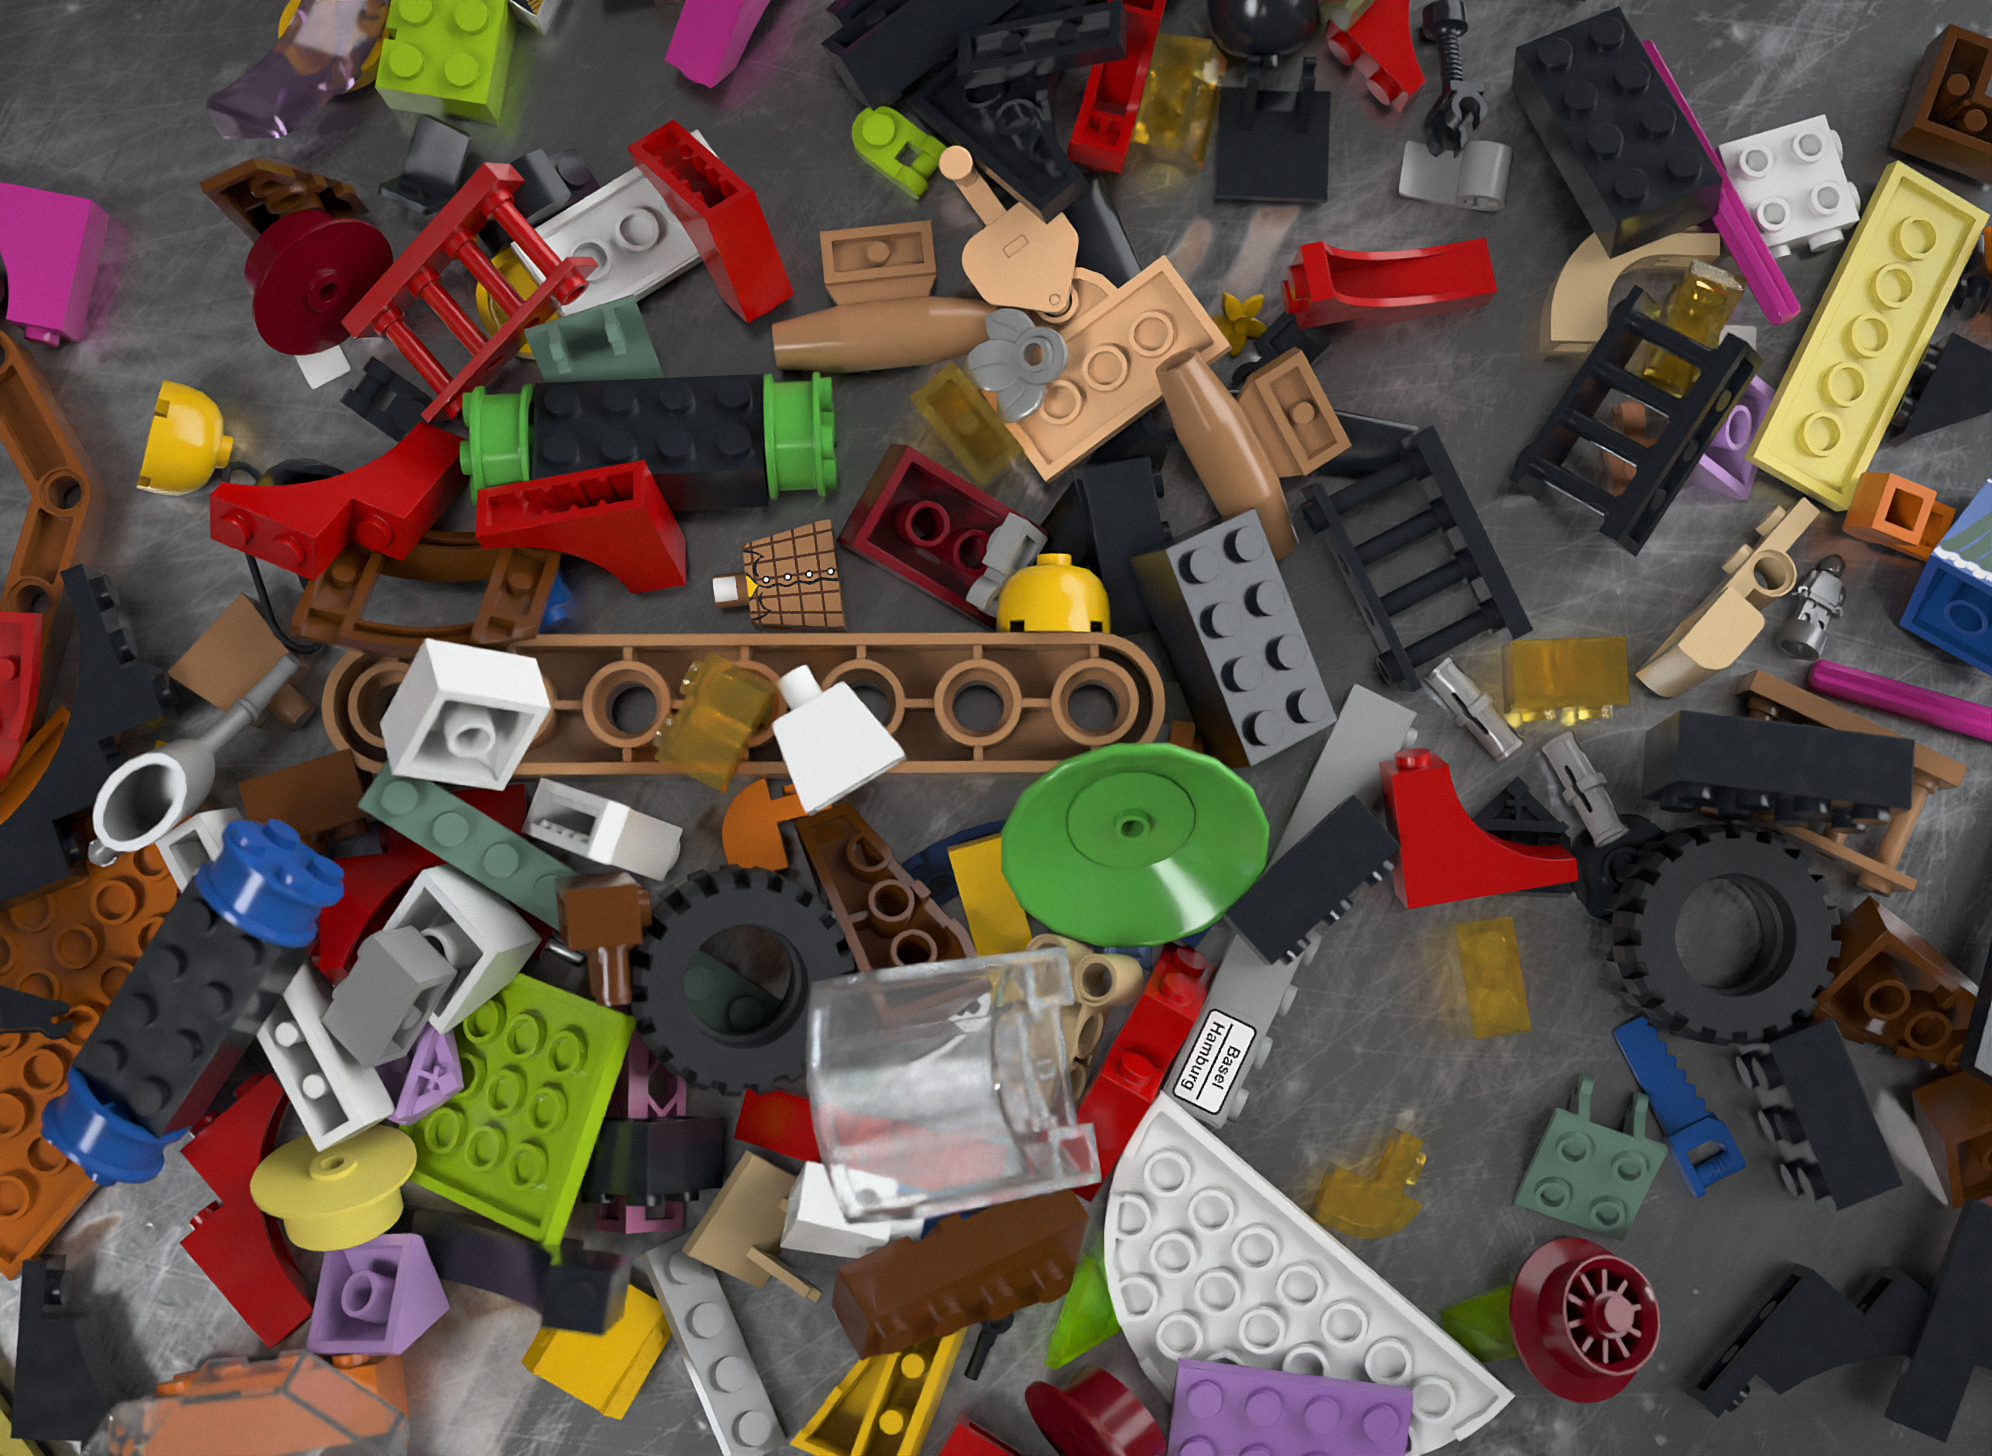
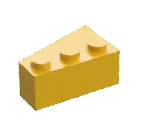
[789,1326,969,1456]

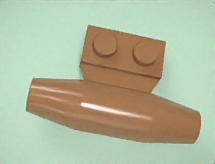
[772,220,998,373]
[1155,347,1352,561]

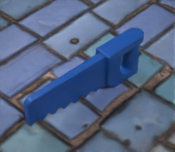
[1614,1015,1746,1199]

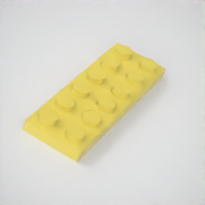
[1744,160,1990,512]

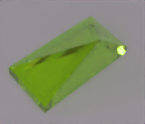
[1043,1249,1123,1370]
[1439,1283,1519,1363]

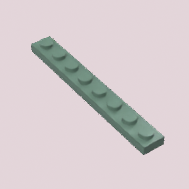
[357,758,782,1032]

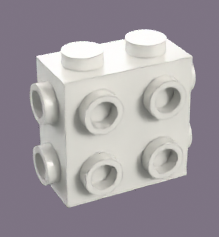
[1714,114,1860,263]

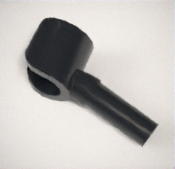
[1952,235,1992,314]
[964,1312,1014,1381]

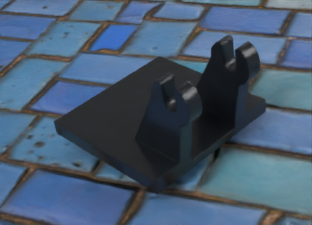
[1215,55,1331,203]
[0,985,73,1040]

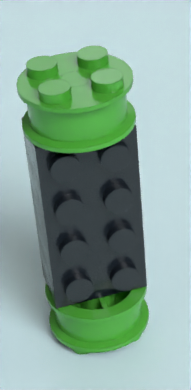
[460,372,837,511]

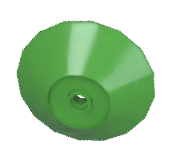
[1001,743,1269,948]

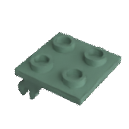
[524,294,665,383]
[1514,1072,1668,1241]

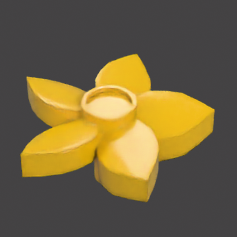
[1211,292,1267,357]

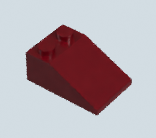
[836,444,1049,630]

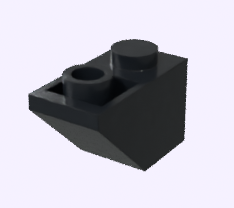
[1886,332,1992,447]

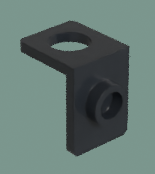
[378,114,472,216]

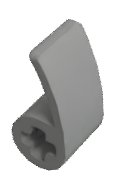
[1398,140,1514,211]

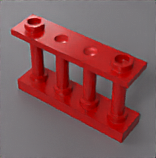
[341,162,599,423]

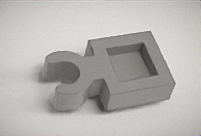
[966,512,1048,619]

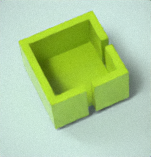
[375,0,517,125]

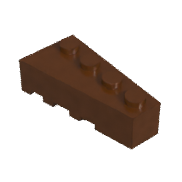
[831,1166,1089,1361]

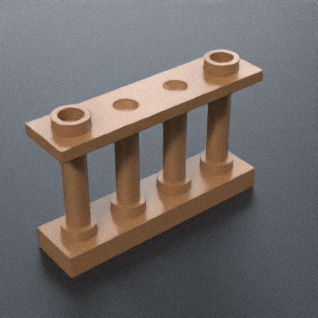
[1700,669,1968,897]

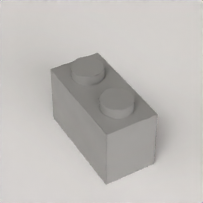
[321,925,458,1069]

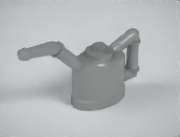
[88,653,301,867]

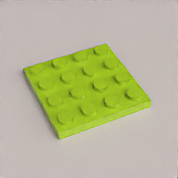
[398,971,638,1244]

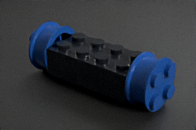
[41,819,344,1186]

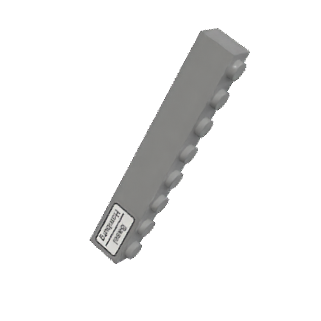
[1157,683,1419,1129]

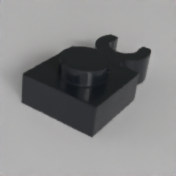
[1232,311,1333,386]

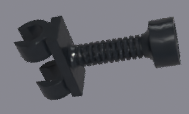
[1422,0,1488,158]

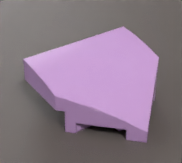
[374,1021,464,1126]

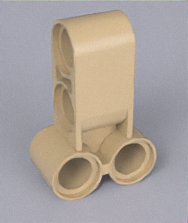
[1011,934,1144,1113]

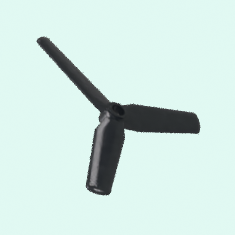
[1033,173,1420,568]

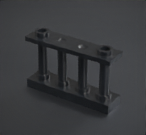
[1509,285,1765,557]
[1300,425,1534,692]

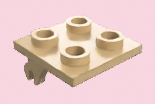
[682,1150,823,1303]

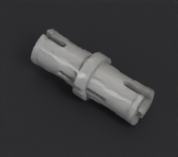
[1423,654,1525,764]
[1542,731,1629,847]

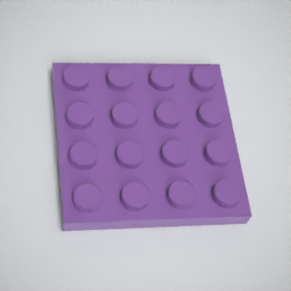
[1165,1358,1413,1456]

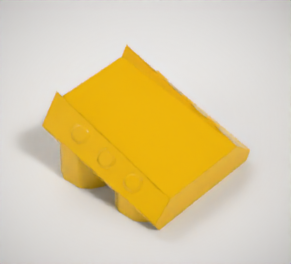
[521,1280,672,1420]

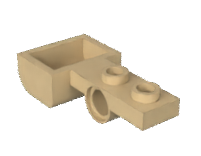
[1634,497,1820,698]

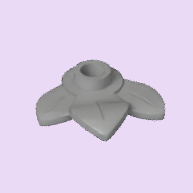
[962,308,1069,423]

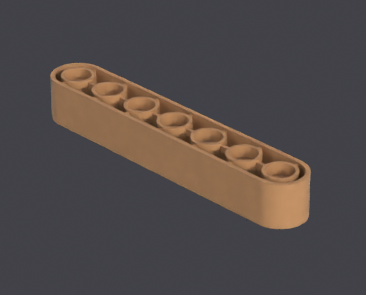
[322,632,1165,783]

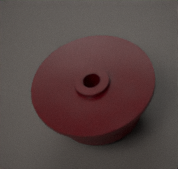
[244,209,394,356]
[1509,1238,1660,1404]
[1025,1364,1167,1456]

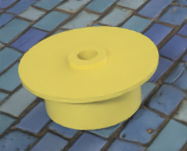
[250,1124,417,1251]

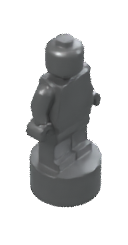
[1775,554,1846,661]

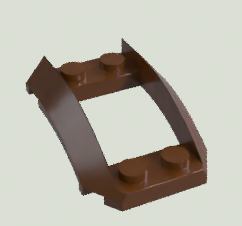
[289,530,562,659]

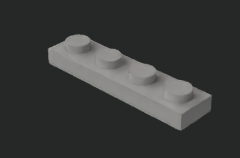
[639,1229,787,1456]

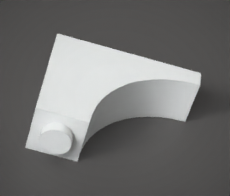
[521,777,683,882]

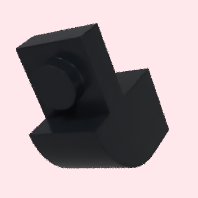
[477,148,601,258]

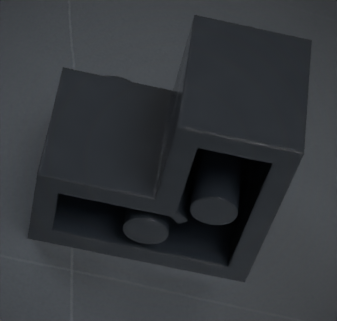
[578,1115,724,1206]

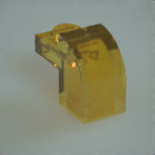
[1641,258,1747,396]
[1308,1128,1426,1239]

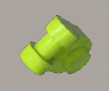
[852,106,947,200]

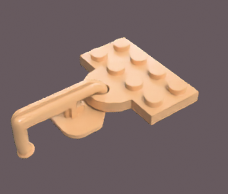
[939,146,1232,484]

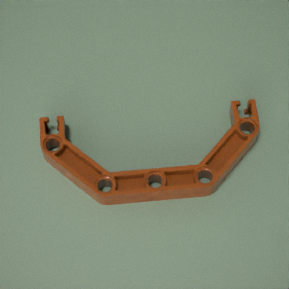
[0,330,109,743]

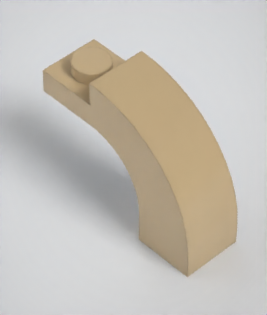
[1539,225,1720,354]

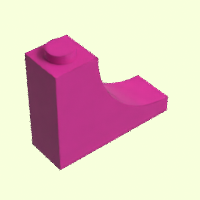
[664,0,771,88]
[0,182,110,347]

